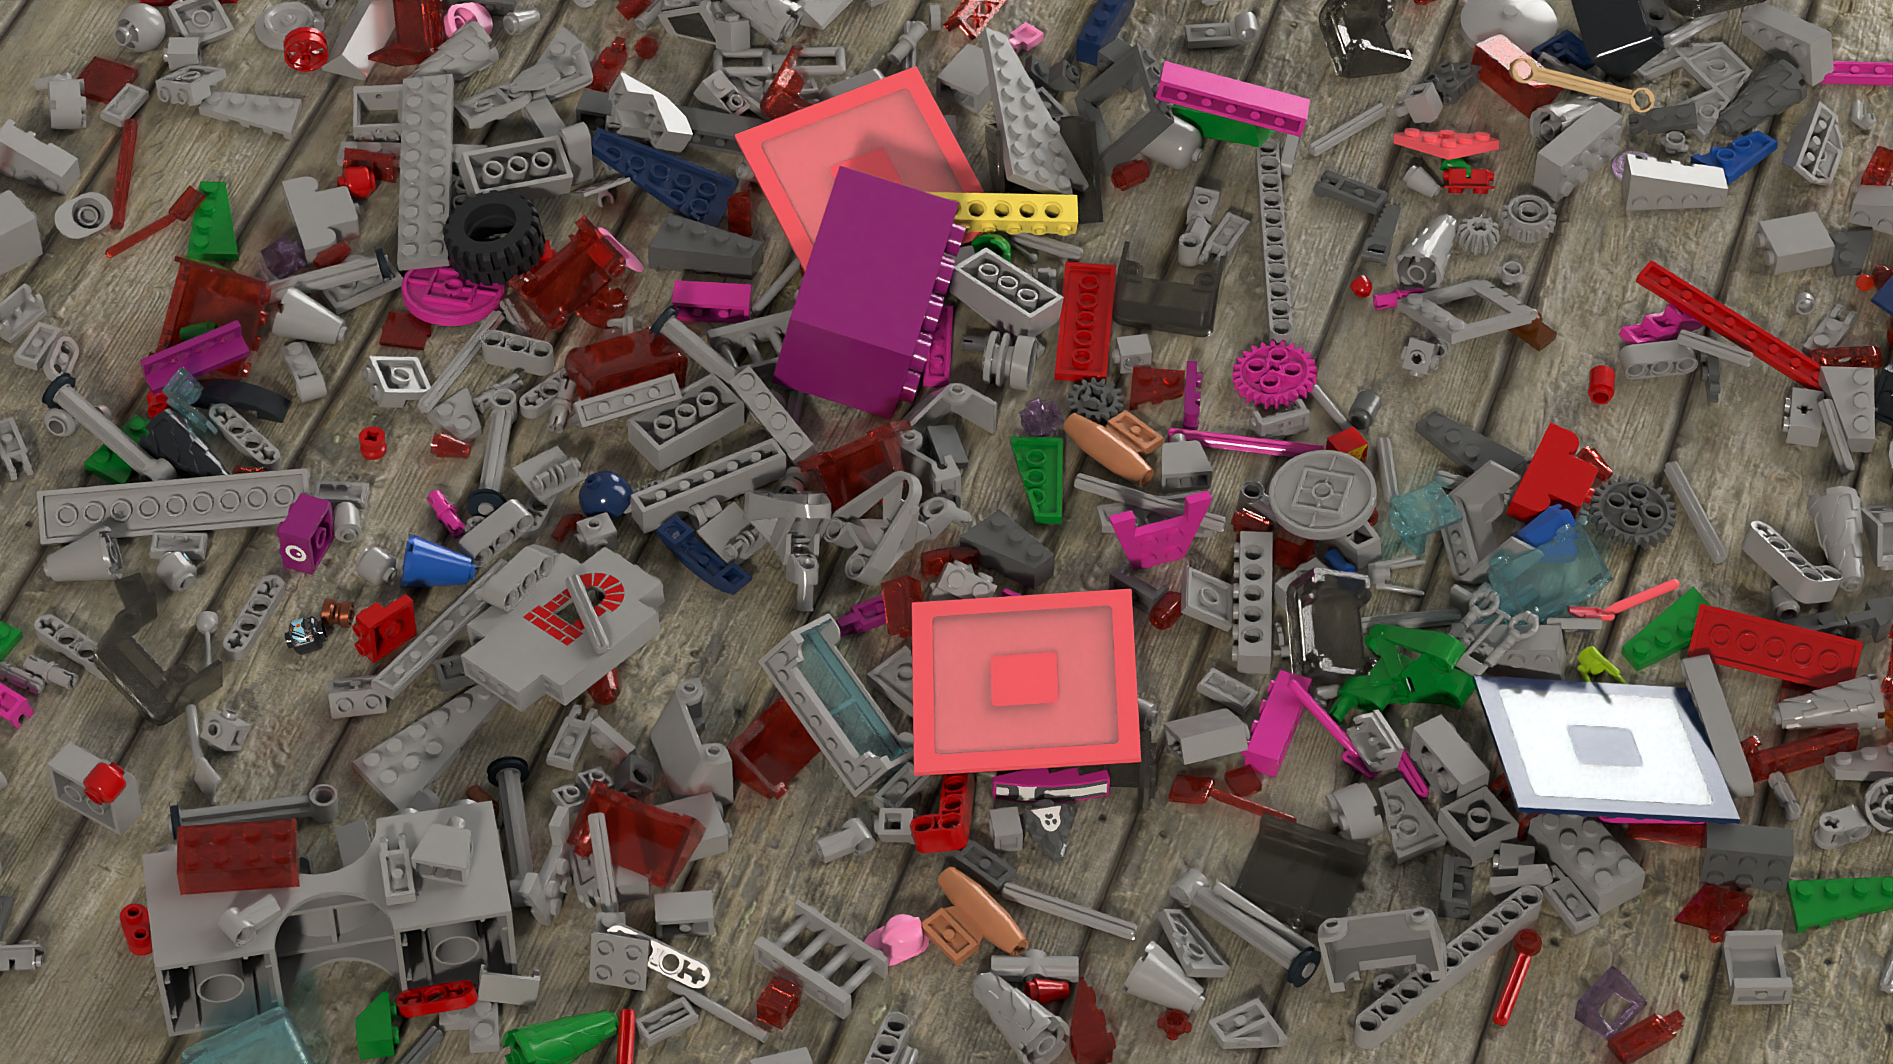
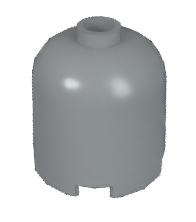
[1140,114,1203,170]

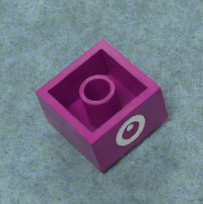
[277,493,335,575]

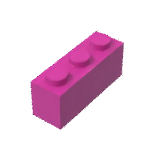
[672,280,752,324]

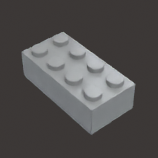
[1532,102,1623,203]
[459,135,573,200]
[949,248,1064,337]
[627,373,745,472]
[1527,813,1646,916]

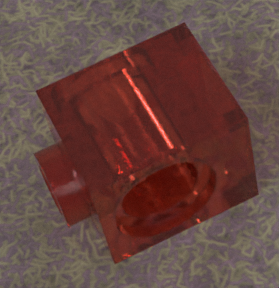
[756,976,800,1030]

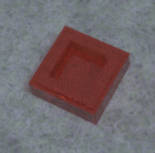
[1224,765,1262,799]

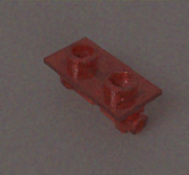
[727,188,753,238]

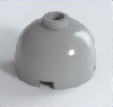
[1862,776,1893,834]

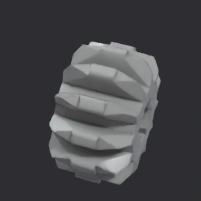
[1456,214,1500,256]

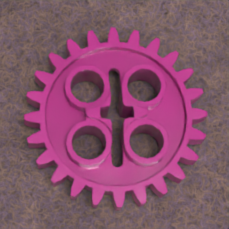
[1232,340,1317,410]

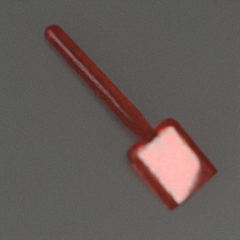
[105,186,207,258]
[1169,774,1297,827]

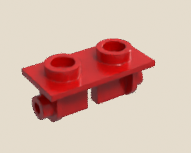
[1442,168,1495,194]

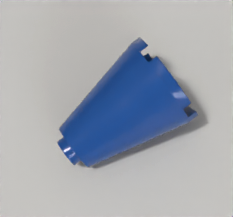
[400,534,476,588]

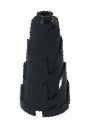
[139,408,231,478]

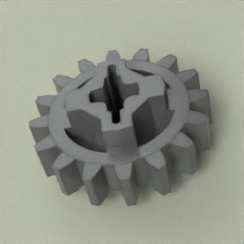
[1067,378,1124,425]

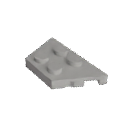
[534,27,596,92]

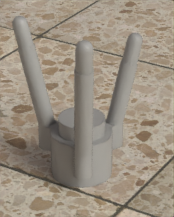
[1367,555,1427,596]

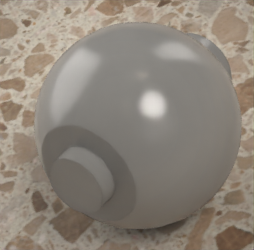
[113,3,166,52]

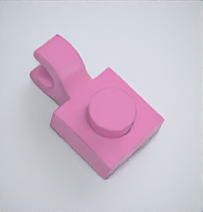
[1009,22,1044,55]

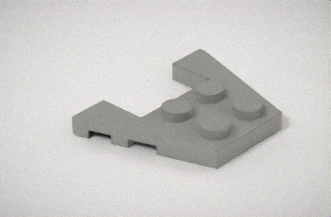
[518,806,572,926]

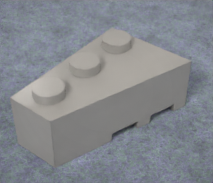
[0,119,81,195]

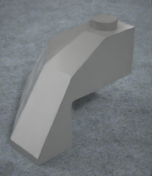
[602,73,693,179]

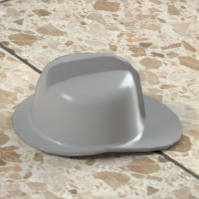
[54,192,113,239]

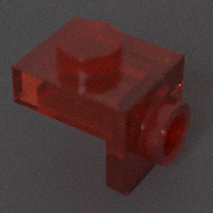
[1272,537,1316,571]

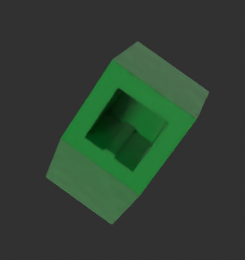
[355,991,400,1060]

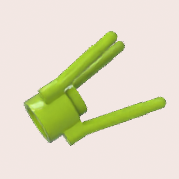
[1577,646,1628,684]

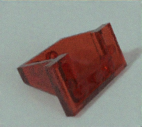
[798,420,913,514]

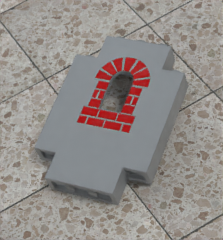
[461,547,665,712]

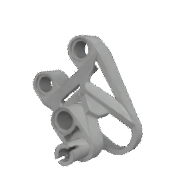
[823,471,971,586]
[743,490,831,611]

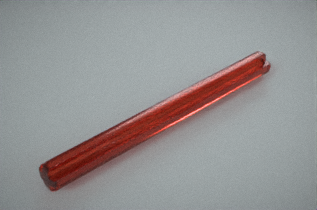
[110,118,138,230]

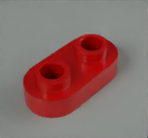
[119,903,153,956]

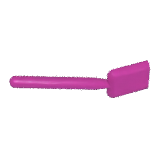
[1288,680,1381,780]

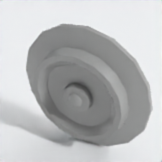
[255,2,325,51]

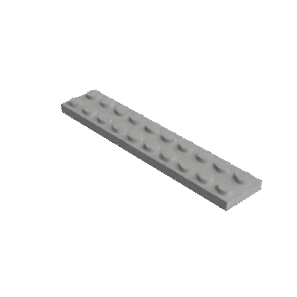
[397,74,454,271]
[37,468,310,546]

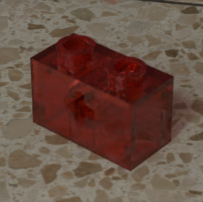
[1860,145,1893,186]

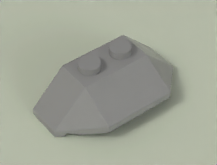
[1782,101,1843,186]

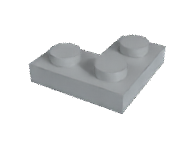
[439,1000,500,1053]

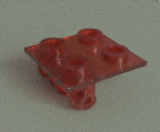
[1674,884,1753,944]

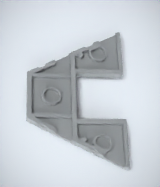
[1633,42,1752,142]

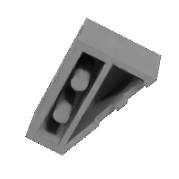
[1848,185,1893,235]
[1818,366,1875,453]

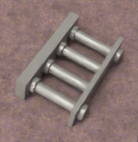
[707,310,792,382]
[754,899,888,1020]

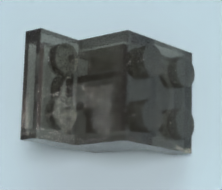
[1104,731,1157,810]

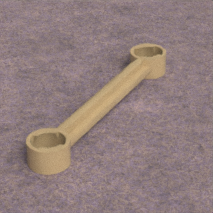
[1509,58,1655,112]

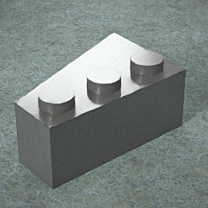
[959,509,1055,589]

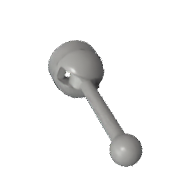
[196,611,218,673]

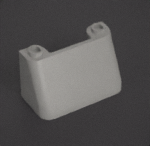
[651,677,734,806]
[1318,907,1447,993]

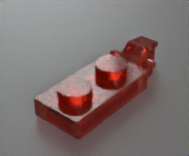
[585,36,627,93]
[1607,1009,1685,1064]

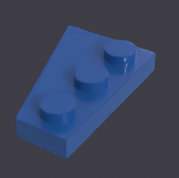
[1690,131,1778,184]

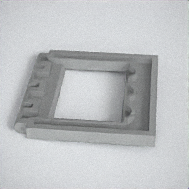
[1397,280,1538,344]

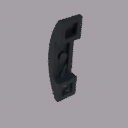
[182,379,291,423]

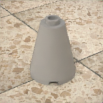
[272,287,348,345]
[43,526,123,582]
[1122,941,1206,1015]

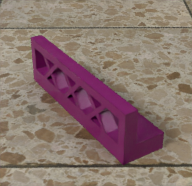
[140,320,250,396]

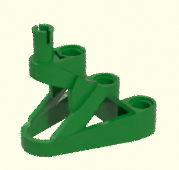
[1327,624,1475,725]

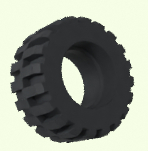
[443,190,546,286]

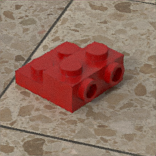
[352,594,417,663]

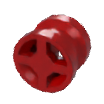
[147,389,174,418]
[359,427,387,460]

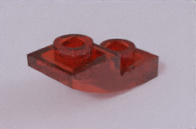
[921,547,979,578]

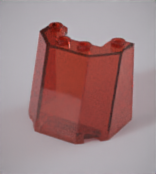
[148,254,272,381]

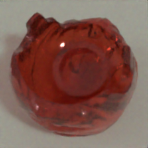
[577,281,629,329]

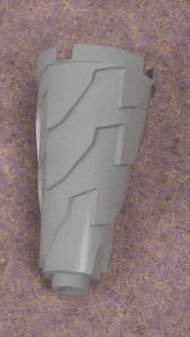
[723,0,805,48]
[407,20,499,82]
[1529,95,1618,149]
[1393,214,1458,293]
[1807,486,1865,592]
[1772,673,1885,731]
[973,972,1070,1064]

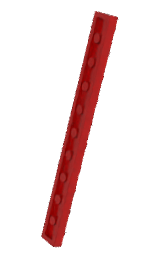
[1636,260,1826,399]

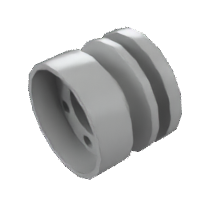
[982,331,1037,391]

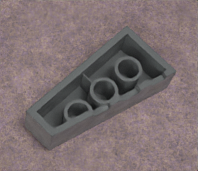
[648,213,763,280]

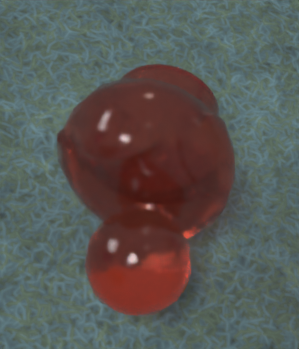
[1856,264,1893,292]

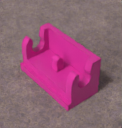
[0,683,34,728]

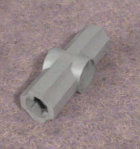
[991,949,1079,985]

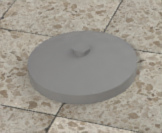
[1460,0,1557,61]

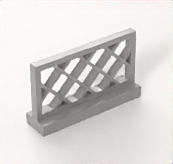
[567,373,682,429]

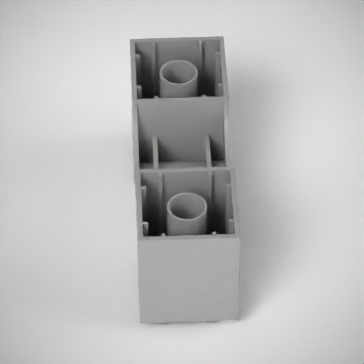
[142,799,518,1037]

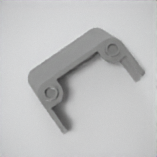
[875,383,997,493]
[1436,460,1543,585]

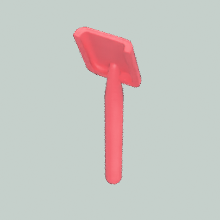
[1567,579,1680,621]

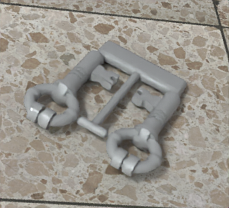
[1448,588,1539,676]

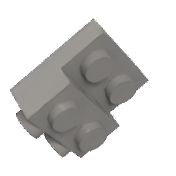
[167,0,234,47]
[155,64,227,106]
[362,356,431,408]
[928,560,997,602]

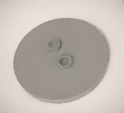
[1269,450,1377,540]

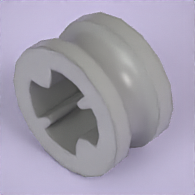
[1372,974,1399,1000]

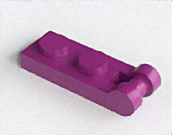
[1183,361,1202,430]

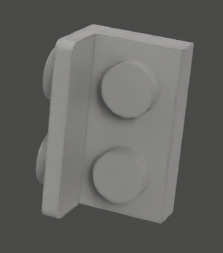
[328,675,387,719]

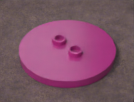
[401,261,505,326]

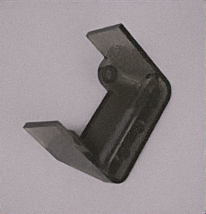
[1112,241,1226,337]
[93,590,223,726]

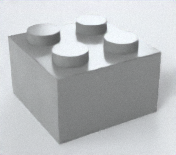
[1437,786,1519,868]

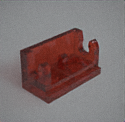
[343,148,400,183]
[881,575,923,638]

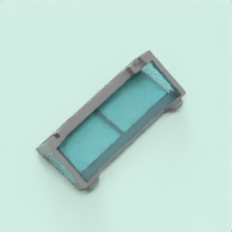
[758,613,914,798]

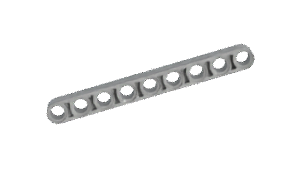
[1353,885,1543,1050]

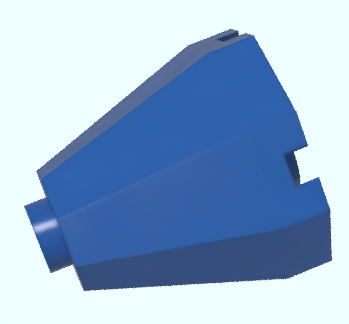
[1514,504,1582,563]

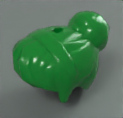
[971,233,1011,262]

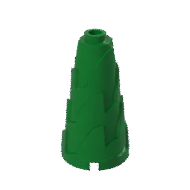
[502,1009,619,1064]

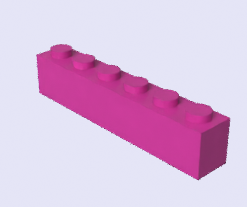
[1155,61,1310,137]

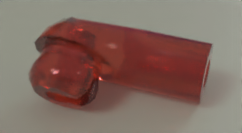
[551,513,585,542]

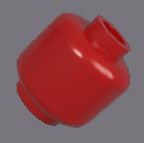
[337,166,375,199]
[83,762,126,805]

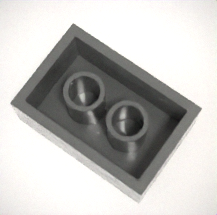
[1699,822,1794,891]

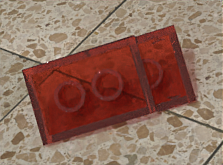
[1471,33,1563,119]

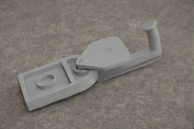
[453,43,593,129]

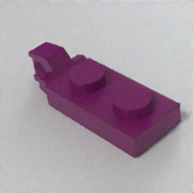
[836,589,911,637]

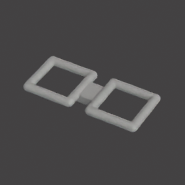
[713,47,846,77]

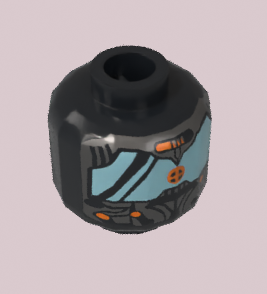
[285,616,327,655]

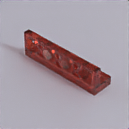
[943,0,1006,40]
[1745,727,1860,783]

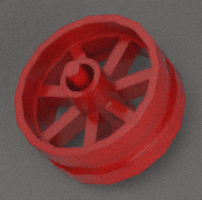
[283,27,328,72]

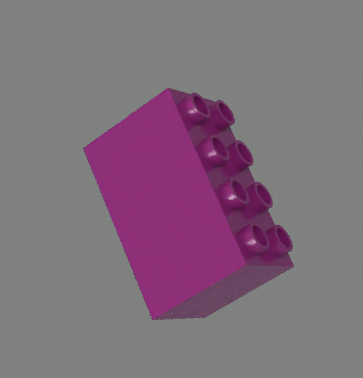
[772,166,966,420]

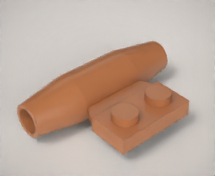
[1063,410,1164,487]
[921,867,1028,966]

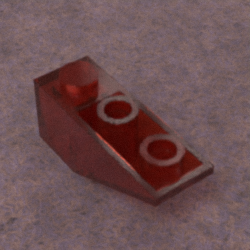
[1069,976,1116,1064]

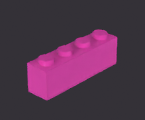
[1241,670,1312,777]

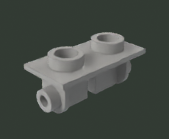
[0,940,44,972]

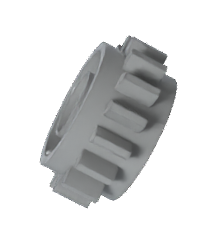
[1500,195,1557,243]

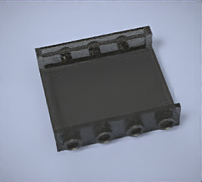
[1230,813,1372,935]

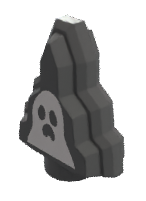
[1019,799,1074,862]

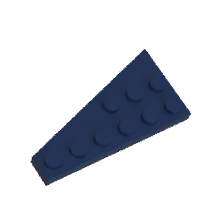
[591,127,738,228]

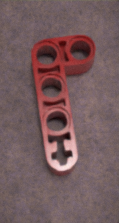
[910,772,975,853]

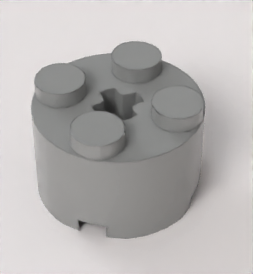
[48,79,86,130]
[1325,782,1383,848]

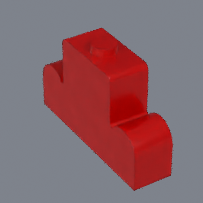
[1506,422,1598,524]

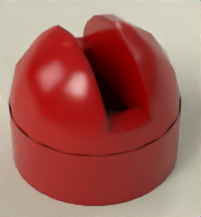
[1350,276,1373,298]

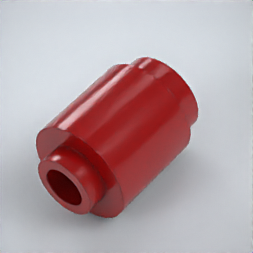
[1588,365,1615,404]

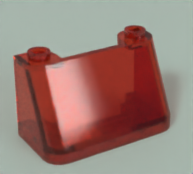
[507,215,626,330]
[564,327,688,400]
[726,696,847,800]
[566,779,706,889]

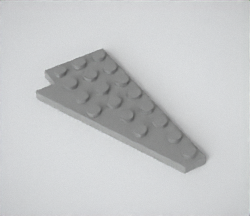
[980,27,1089,195]

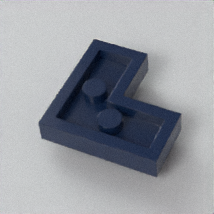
[1531,29,1595,71]

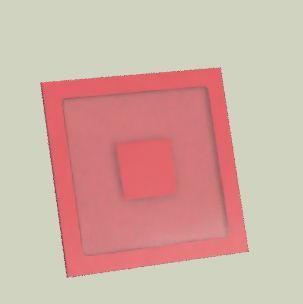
[734,66,998,272]
[912,589,1141,776]

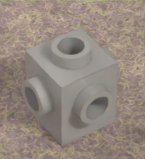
[1401,337,1440,378]
[574,512,618,558]
[200,708,251,751]

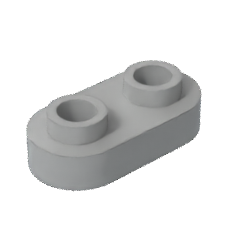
[43,336,79,381]

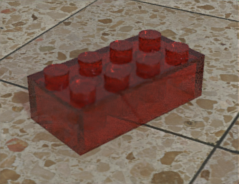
[177,818,300,895]

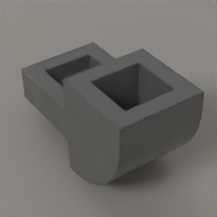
[1845,596,1893,643]

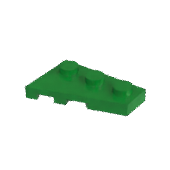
[84,414,150,485]

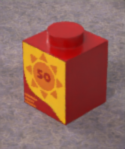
[1326,426,1368,463]

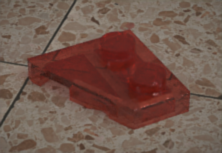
[1129,367,1185,411]

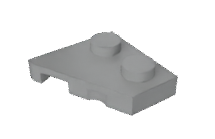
[1207,998,1288,1049]

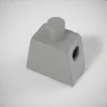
[1160,434,1212,493]
[411,816,473,886]

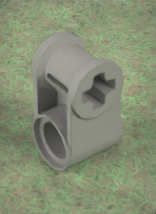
[1813,805,1872,850]

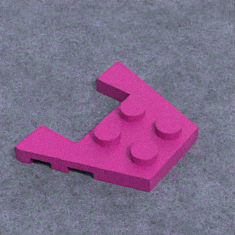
[1109,490,1212,571]

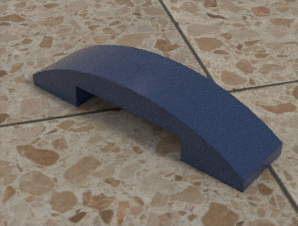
[656,515,752,595]

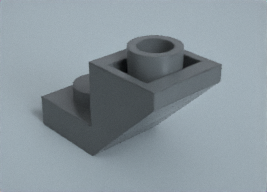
[1025,54,1080,92]

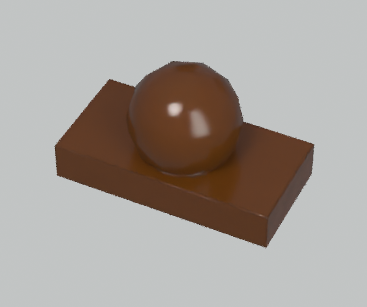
[1507,307,1557,352]

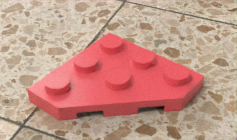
[1393,128,1500,160]

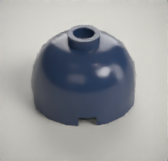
[578,471,634,521]

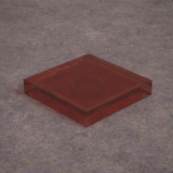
[77,56,139,105]

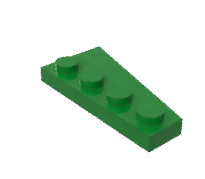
[1010,436,1063,524]

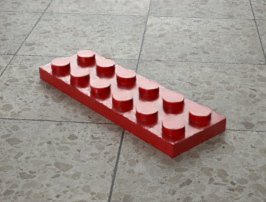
[1054,262,1116,384]
[1687,603,1863,689]

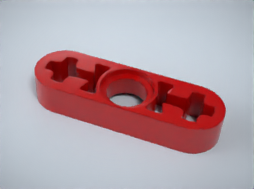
[394,980,478,1018]

